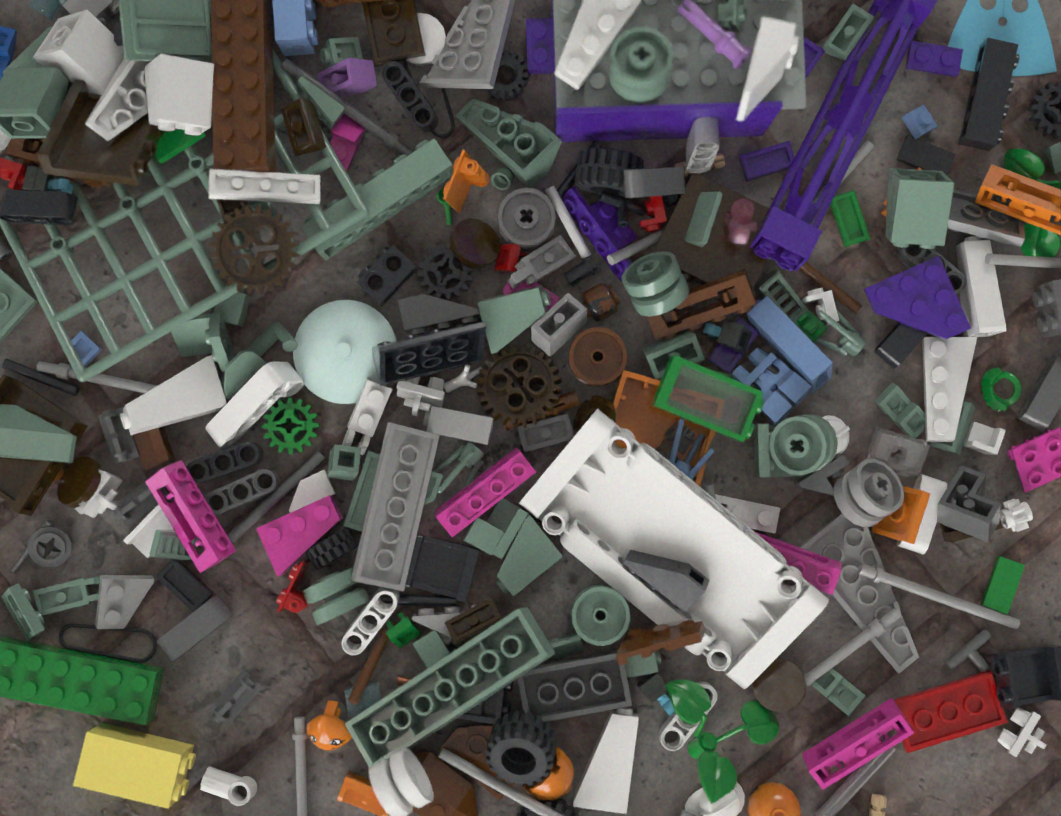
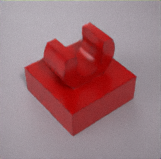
[494,244,527,273]

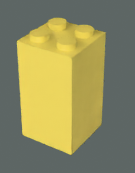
[73,723,196,808]

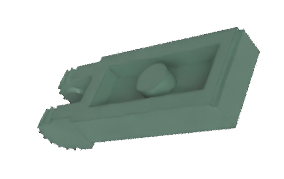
[33,574,107,615]

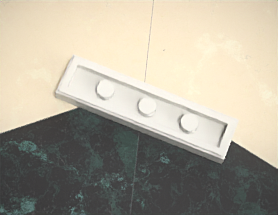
[209,169,320,204]

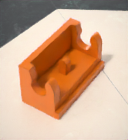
[337,771,388,816]

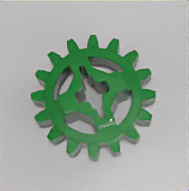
[262,397,320,455]

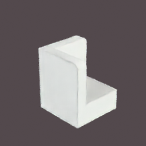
[963,421,1006,455]

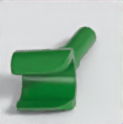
[437,187,453,225]

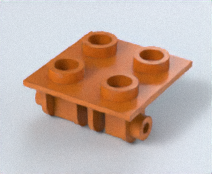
[443,150,490,213]

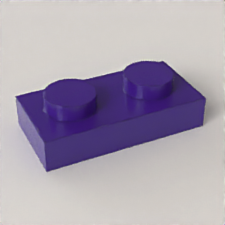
[905,41,963,77]

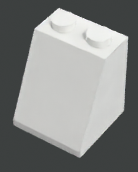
[33,10,124,95]
[145,54,214,135]

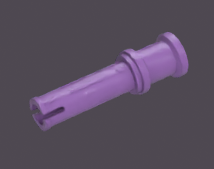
[678,0,753,70]

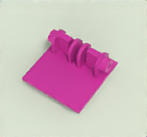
[1007,427,1061,493]

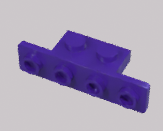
[562,187,638,282]

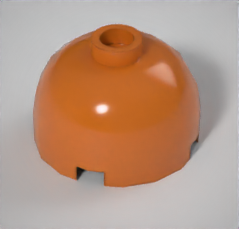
[522,747,574,801]
[747,782,801,816]

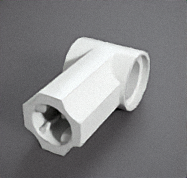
[200,767,257,806]

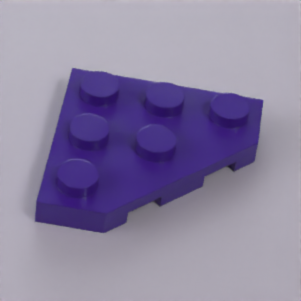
[864,256,971,340]

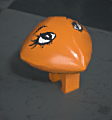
[306,700,352,751]

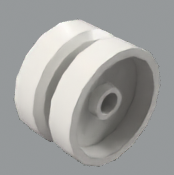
[369,747,434,816]

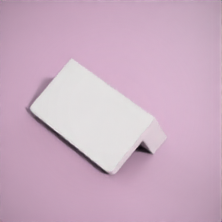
[123,502,174,558]

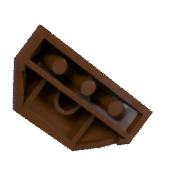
[413,751,478,816]

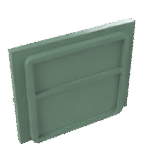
[119,0,212,63]

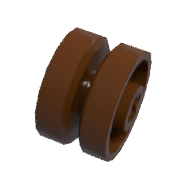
[568,327,627,387]

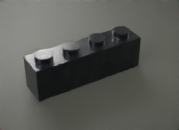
[958,38,1020,151]

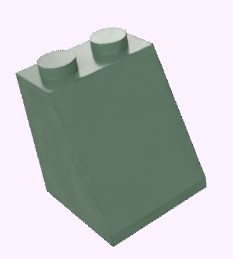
[0,65,69,138]
[886,168,954,249]

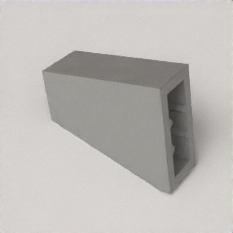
[423,406,494,445]

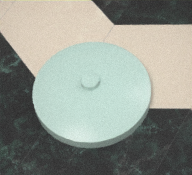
[293,300,397,404]

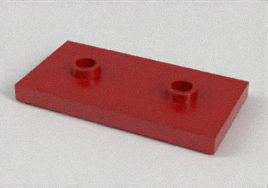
[893,670,1008,753]

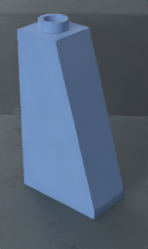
[747,296,833,394]

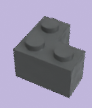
[937,466,1001,542]

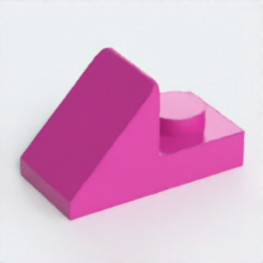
[324,115,366,172]

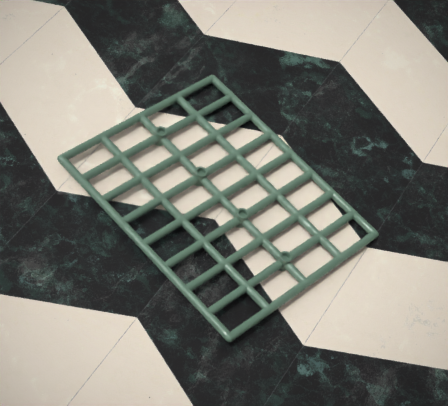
[0,49,369,382]

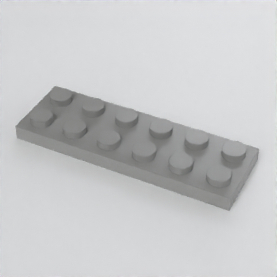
[351,423,440,591]

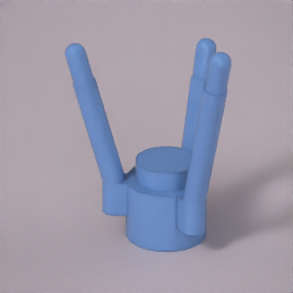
[669,418,714,480]

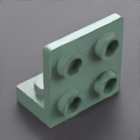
[168,313,233,372]
[753,424,807,477]

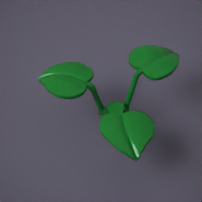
[1004,148,1061,257]
[665,679,779,804]

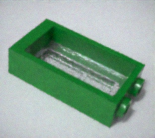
[651,355,764,442]

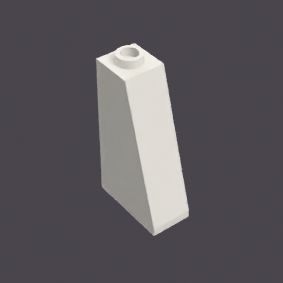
[956,236,1006,337]
[120,355,227,435]
[573,707,639,814]

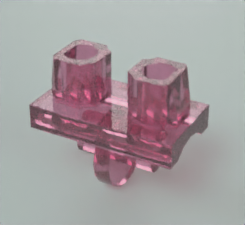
[724,198,757,244]

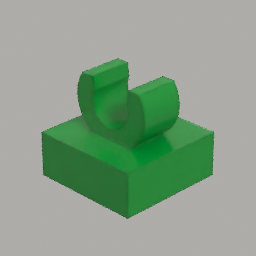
[794,310,828,343]
[386,612,421,649]

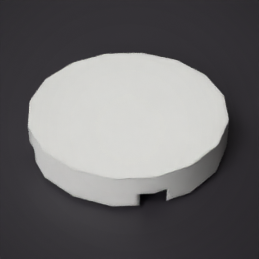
[405,13,446,66]

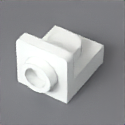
[802,288,839,325]

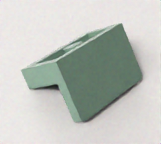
[487,498,528,559]

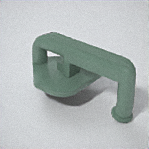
[220,322,298,399]

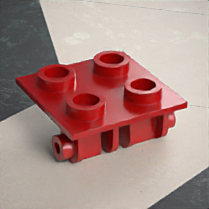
[276,559,311,613]

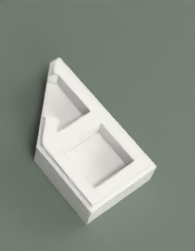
[289,470,336,513]

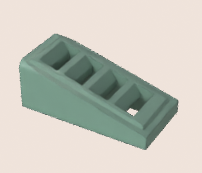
[297,77,345,130]
[754,270,808,323]
[150,530,197,560]

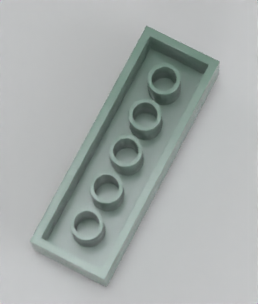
[301,138,454,261]

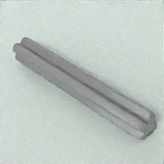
[815,739,896,816]

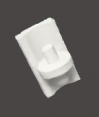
[397,377,445,416]
[75,469,123,518]
[997,708,1047,757]

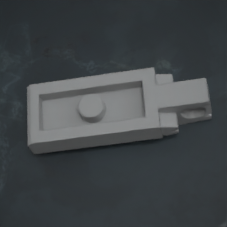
[507,235,576,289]

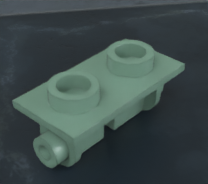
[718,0,748,32]

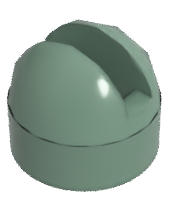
[491,167,514,190]

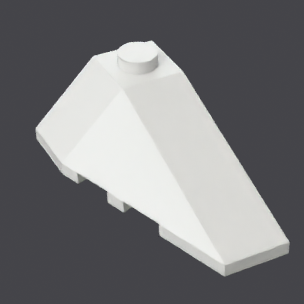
[85,58,151,141]

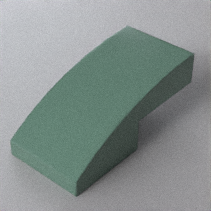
[874,383,925,440]
[810,660,866,717]

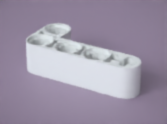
[205,361,304,450]

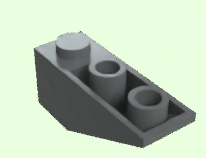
[398,294,481,336]

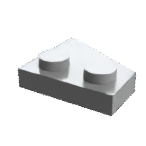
[95,575,154,629]

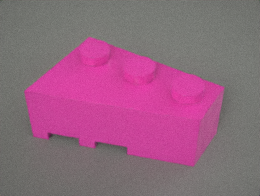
[256,495,344,577]

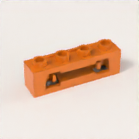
[975,164,1061,235]

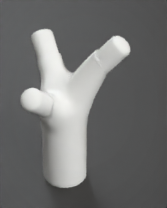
[444,365,482,393]

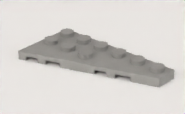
[419,0,515,89]
[799,512,919,674]

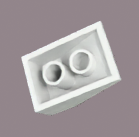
[737,17,799,121]

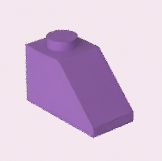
[317,58,377,97]

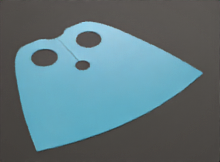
[947,0,1057,76]

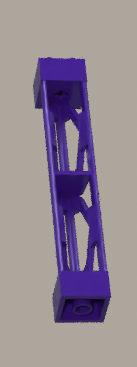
[749,0,937,271]

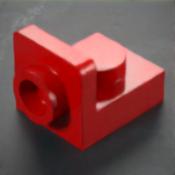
[0,157,27,190]
[638,195,667,233]

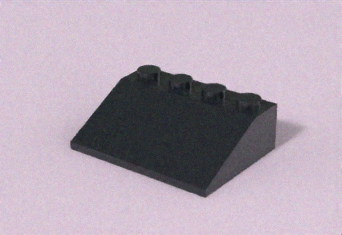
[372,322,486,386]

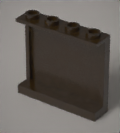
[37,80,165,186]
[653,173,769,301]
[0,374,88,516]

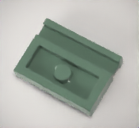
[1,583,45,642]

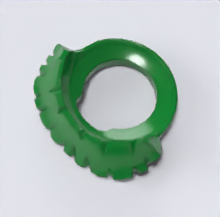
[981,367,1021,411]

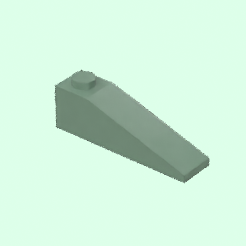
[455,98,562,189]
[0,404,77,463]

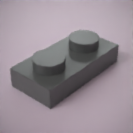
[518,414,574,452]

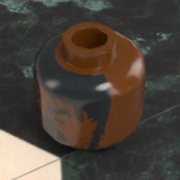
[581,283,620,322]

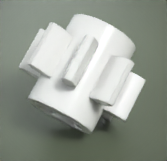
[1000,499,1033,532]

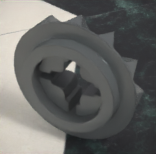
[27,525,72,567]

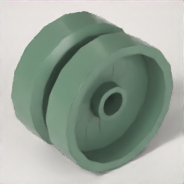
[609,27,673,102]
[622,251,689,316]
[769,414,838,475]
[302,567,371,625]
[570,584,630,646]

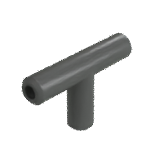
[946,629,991,672]

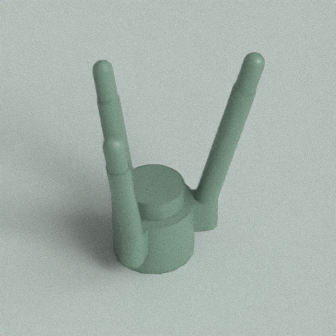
[816,310,867,357]
[433,441,485,493]

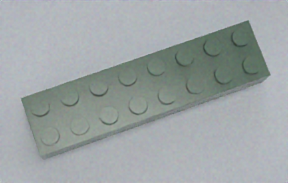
[345,607,556,768]

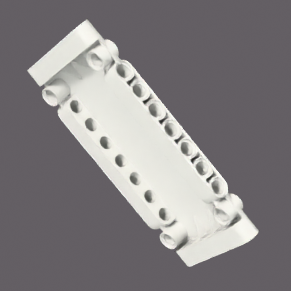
[519,409,829,689]

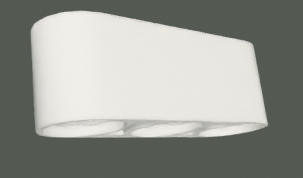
[897,474,947,554]
[342,587,400,655]
[658,681,717,751]

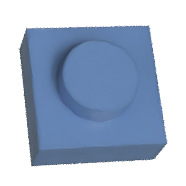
[902,105,937,140]
[63,331,103,368]

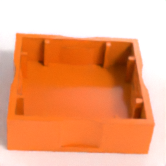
[612,370,725,486]

